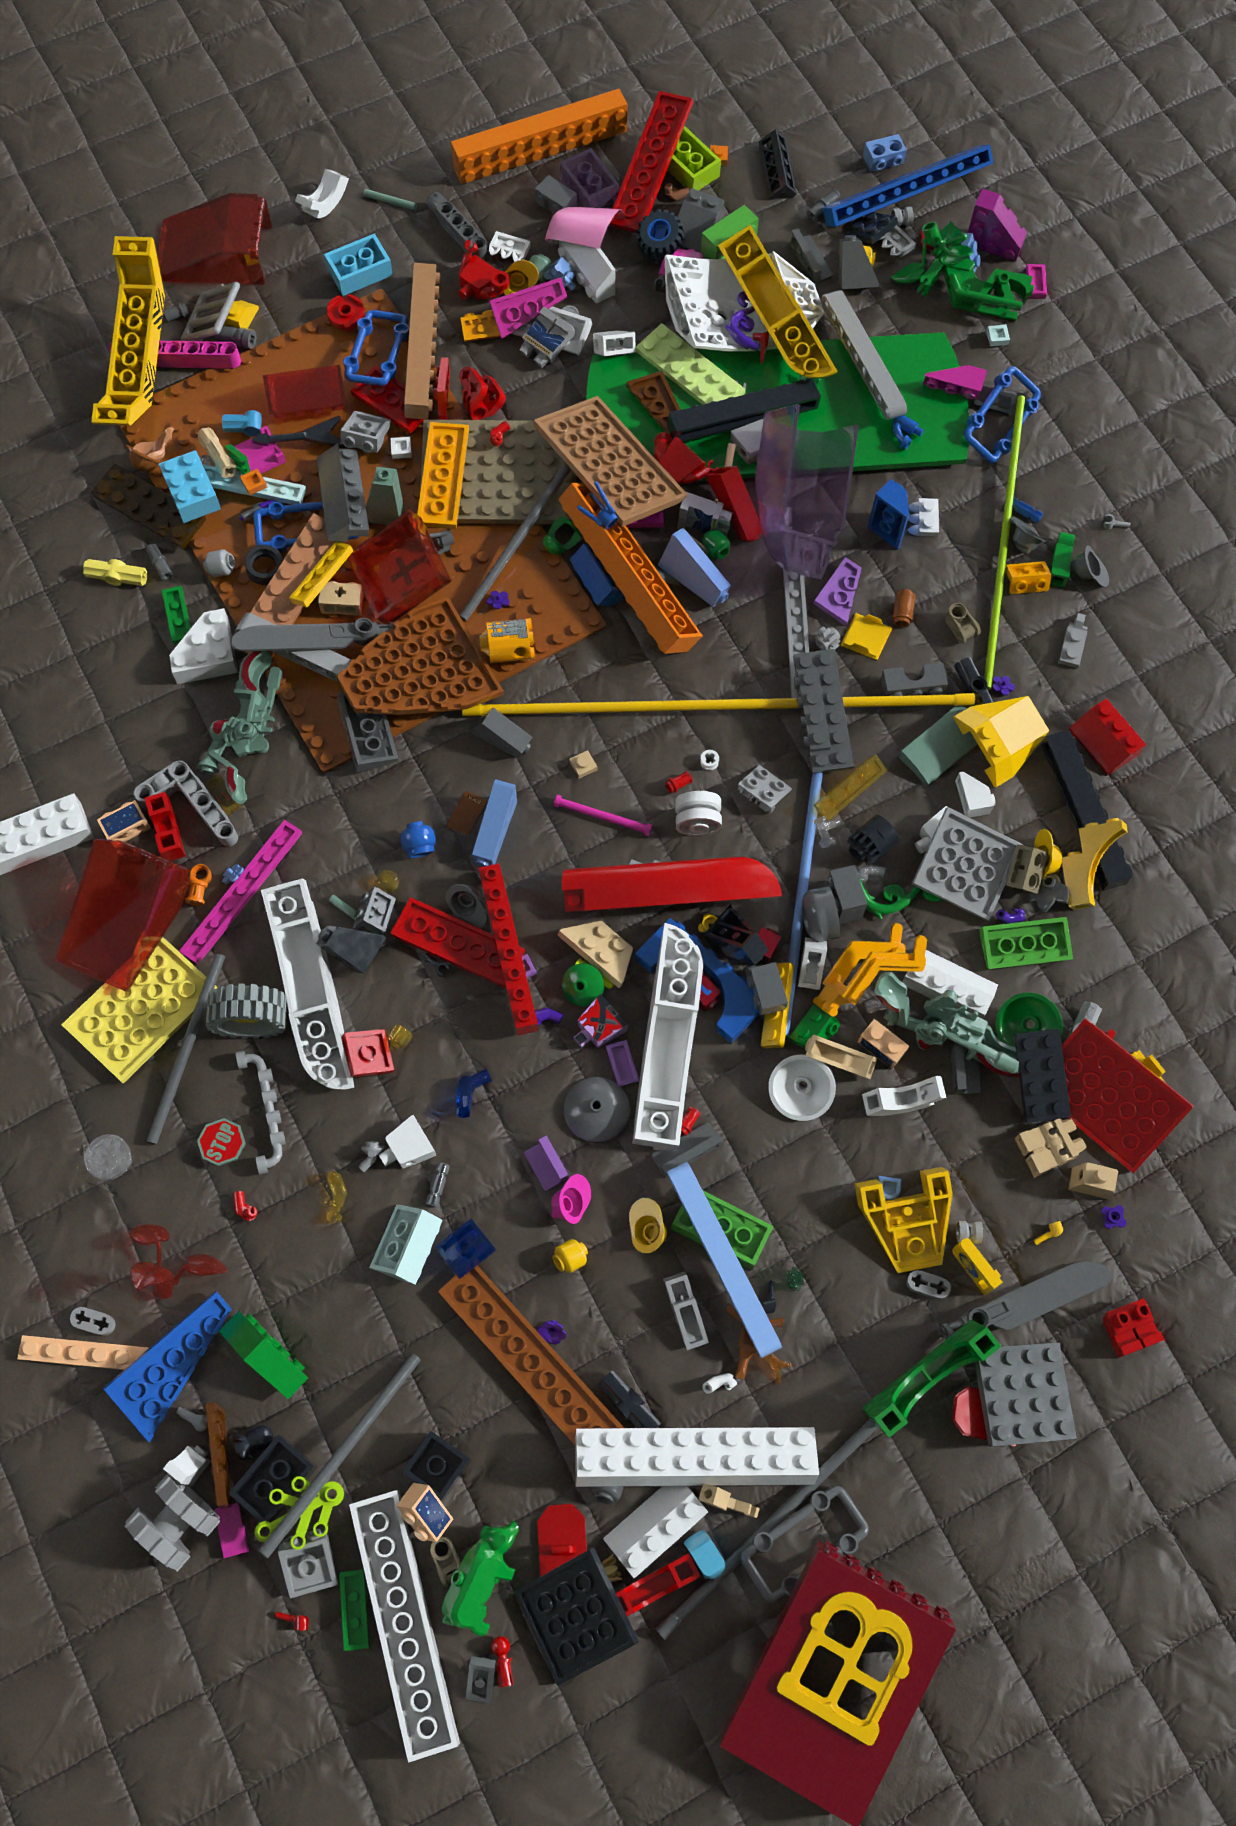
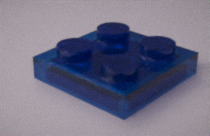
[435,1219,496,1279]

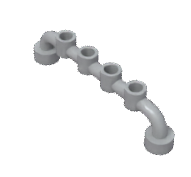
[235,1050,286,1175]

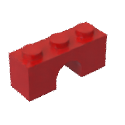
[145,792,186,863]

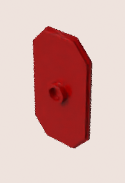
[952,1387,1016,1446]
[537,1504,587,1577]

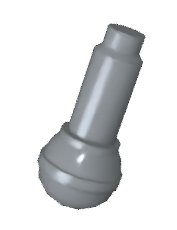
[176,1407,208,1432]

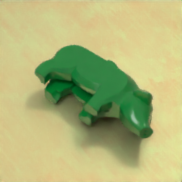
[442,1520,519,1636]

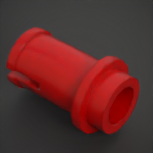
[665,771,693,793]
[681,1106,701,1136]

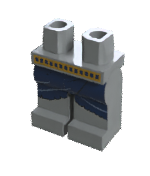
[520,306,575,368]
[677,492,733,536]

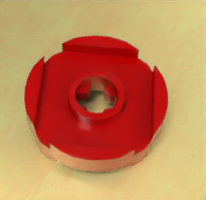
[327,294,365,332]

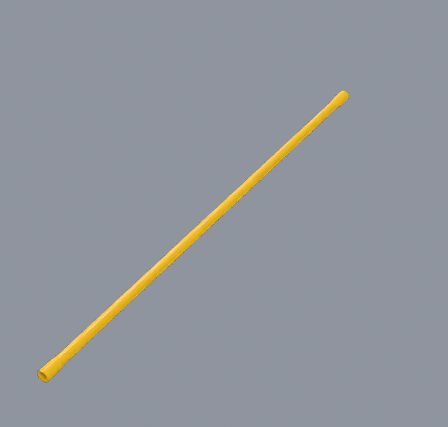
[462,693,975,716]

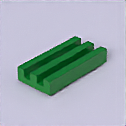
[224,444,251,475]

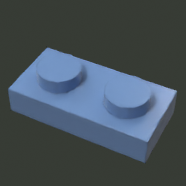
[961,233,980,273]

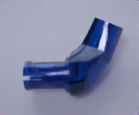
[456,1069,492,1118]

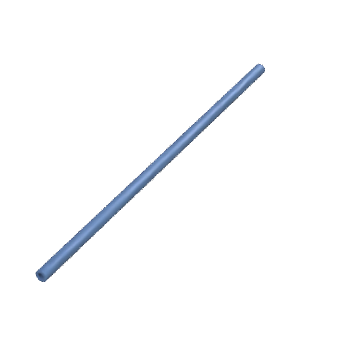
[785,773,823,1037]

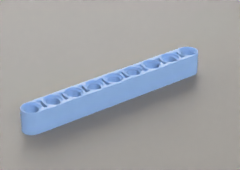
[667,1161,782,1358]

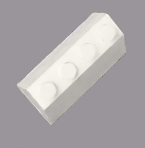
[558,240,615,304]
[902,950,998,1019]
[603,1486,708,1578]

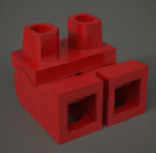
[1103,1298,1165,1358]

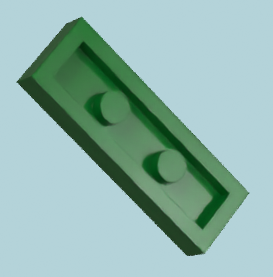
[162,586,191,645]
[339,1569,370,1651]

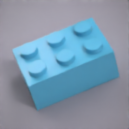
[324,233,393,296]
[159,450,221,523]

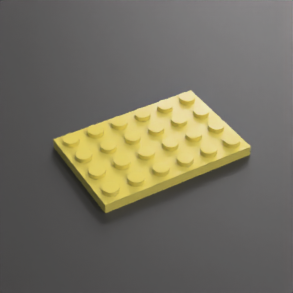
[61,933,217,1084]

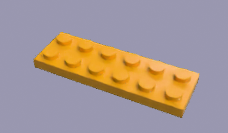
[416,422,469,529]

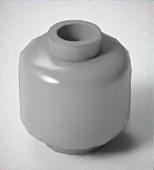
[203,549,235,577]

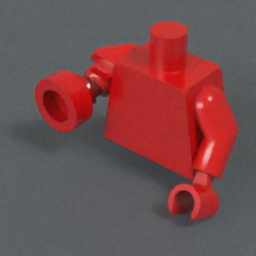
[458,240,510,301]
[653,432,718,484]

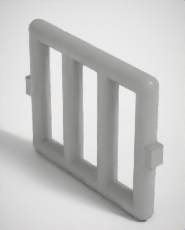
[181,282,240,341]

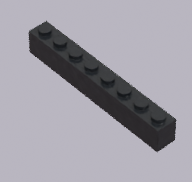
[667,378,821,442]
[1041,730,1133,891]

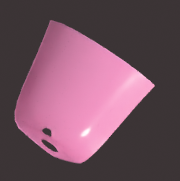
[545,207,623,249]

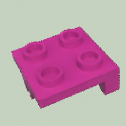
[234,426,286,474]

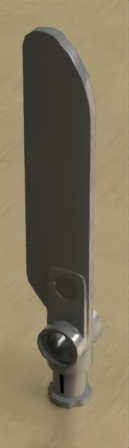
[231,618,395,651]
[941,1261,1112,1339]

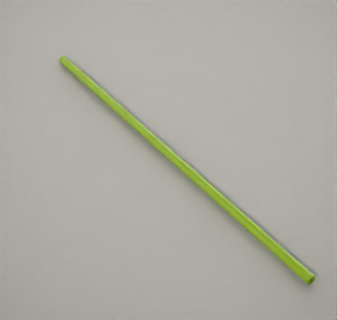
[984,395,1025,690]

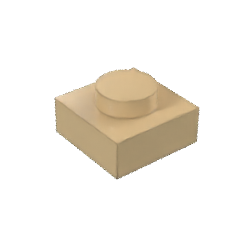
[570,750,597,779]

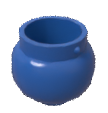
[400,821,436,858]

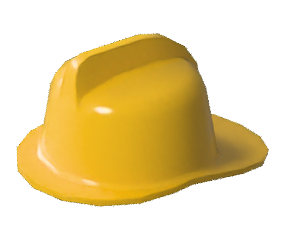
[504,260,539,295]
[1034,829,1062,879]
[629,1198,667,1253]

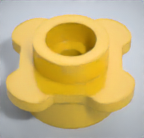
[698,913,717,932]

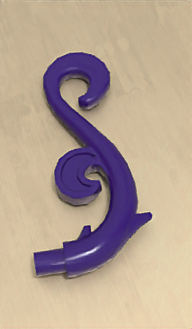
[724,291,760,351]

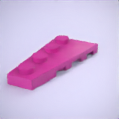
[489,278,567,339]

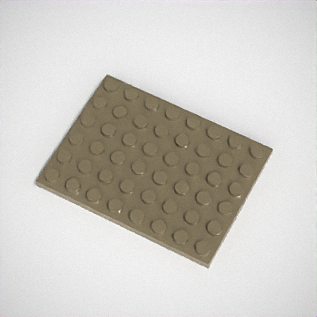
[420,420,577,524]

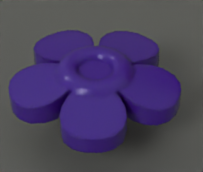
[487,591,510,609]
[992,676,1015,696]

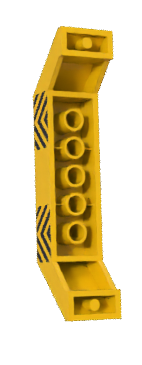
[91,236,165,426]

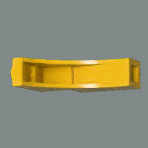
[1062,818,1128,910]

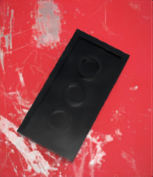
[1014,1028,1071,1123]

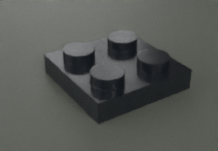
[846,212,899,244]

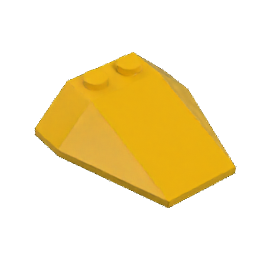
[953,696,1049,788]

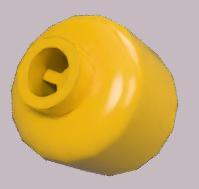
[552,1239,588,1273]

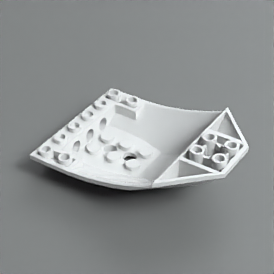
[665,251,825,351]

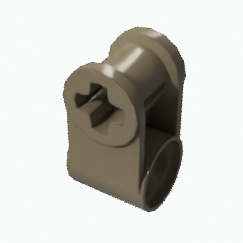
[945,603,981,644]
[430,1537,462,1588]

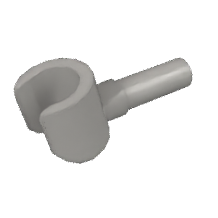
[1103,514,1130,530]

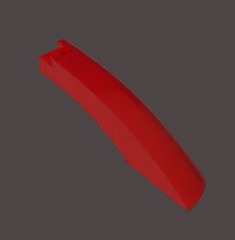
[562,857,782,912]

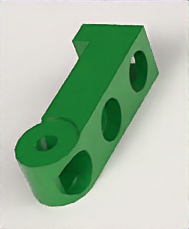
[1050,531,1075,588]

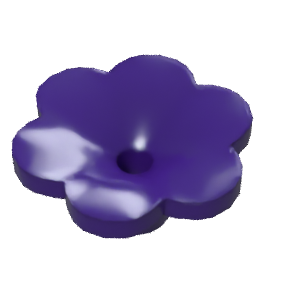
[537,1320,566,1344]

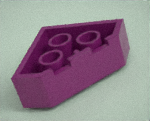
[968,188,1027,261]

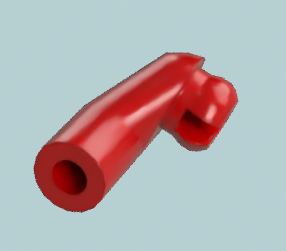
[490,421,510,446]
[232,1191,257,1221]

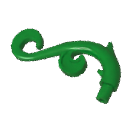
[860,880,942,920]

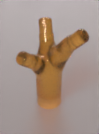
[764,1353,791,1384]

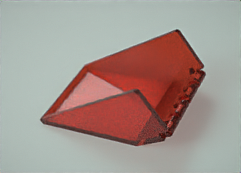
[157,193,273,285]
[55,839,191,992]

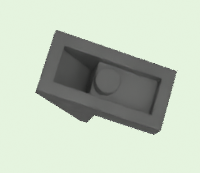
[466,1656,496,1703]

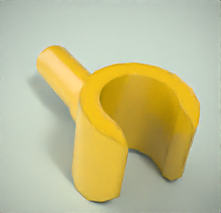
[1033,1221,1063,1245]

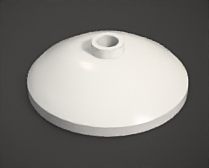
[769,1055,836,1121]

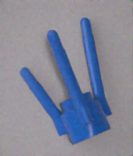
[577,481,618,529]

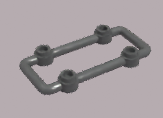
[741,1486,869,1603]

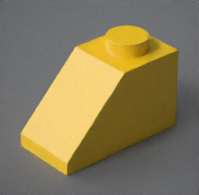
[224,300,259,329]

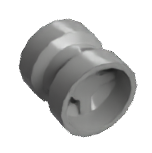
[891,206,914,227]
[956,1220,983,1245]

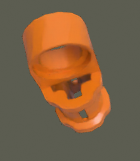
[185,864,212,906]

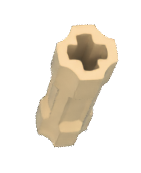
[197,427,237,479]

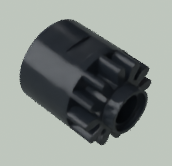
[847,815,899,865]

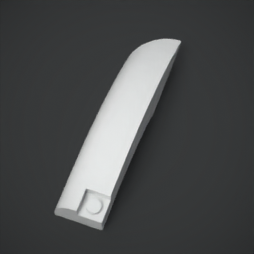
[261,878,354,1089]
[632,923,703,1150]

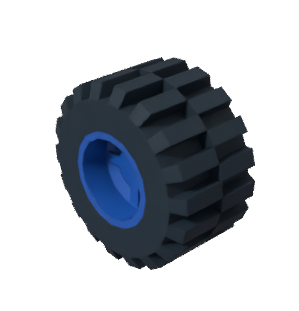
[637,209,685,264]

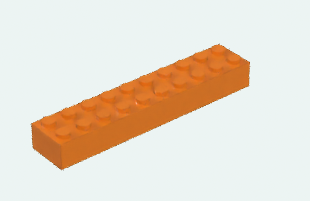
[451,89,628,184]
[558,483,703,654]

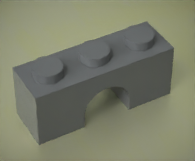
[880,663,948,696]

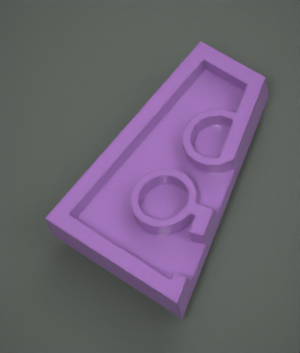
[813,557,862,626]

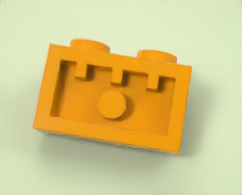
[461,310,501,342]
[1005,561,1051,594]

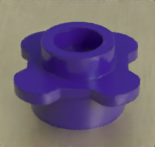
[1101,1205,1126,1229]

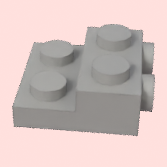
[340,411,391,453]
[278,1529,338,1598]

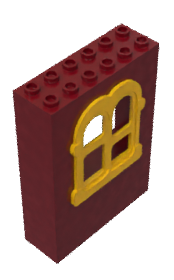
[720,1541,956,1826]

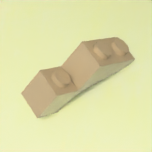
[805,1035,878,1079]

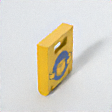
[952,1238,1003,1296]

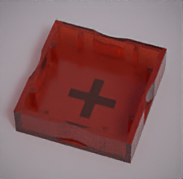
[348,510,452,624]

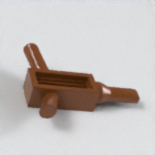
[726,1302,785,1380]

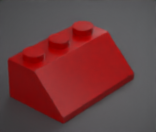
[1069,698,1146,776]

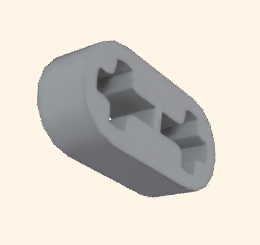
[906,1270,951,1300]
[70,1307,115,1336]

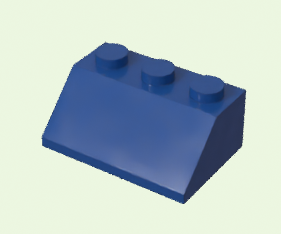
[867,479,909,550]
[570,544,626,606]

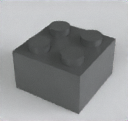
[825,865,867,924]

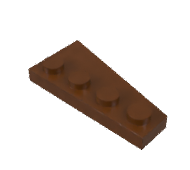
[626,371,681,435]
[205,1402,232,1509]

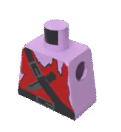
[573,994,628,1048]

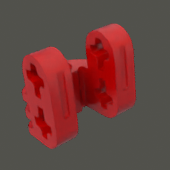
[459,366,506,420]

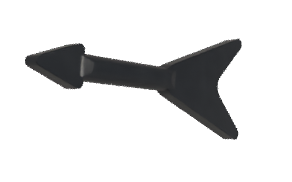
[252,416,347,449]

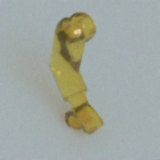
[326,1171,347,1223]

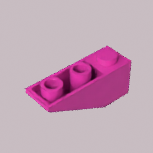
[923,365,987,399]

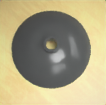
[564,1077,630,1143]

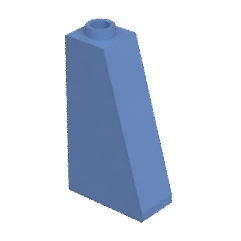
[658,528,731,607]
[472,779,517,867]

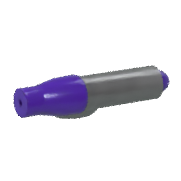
[239,499,274,521]

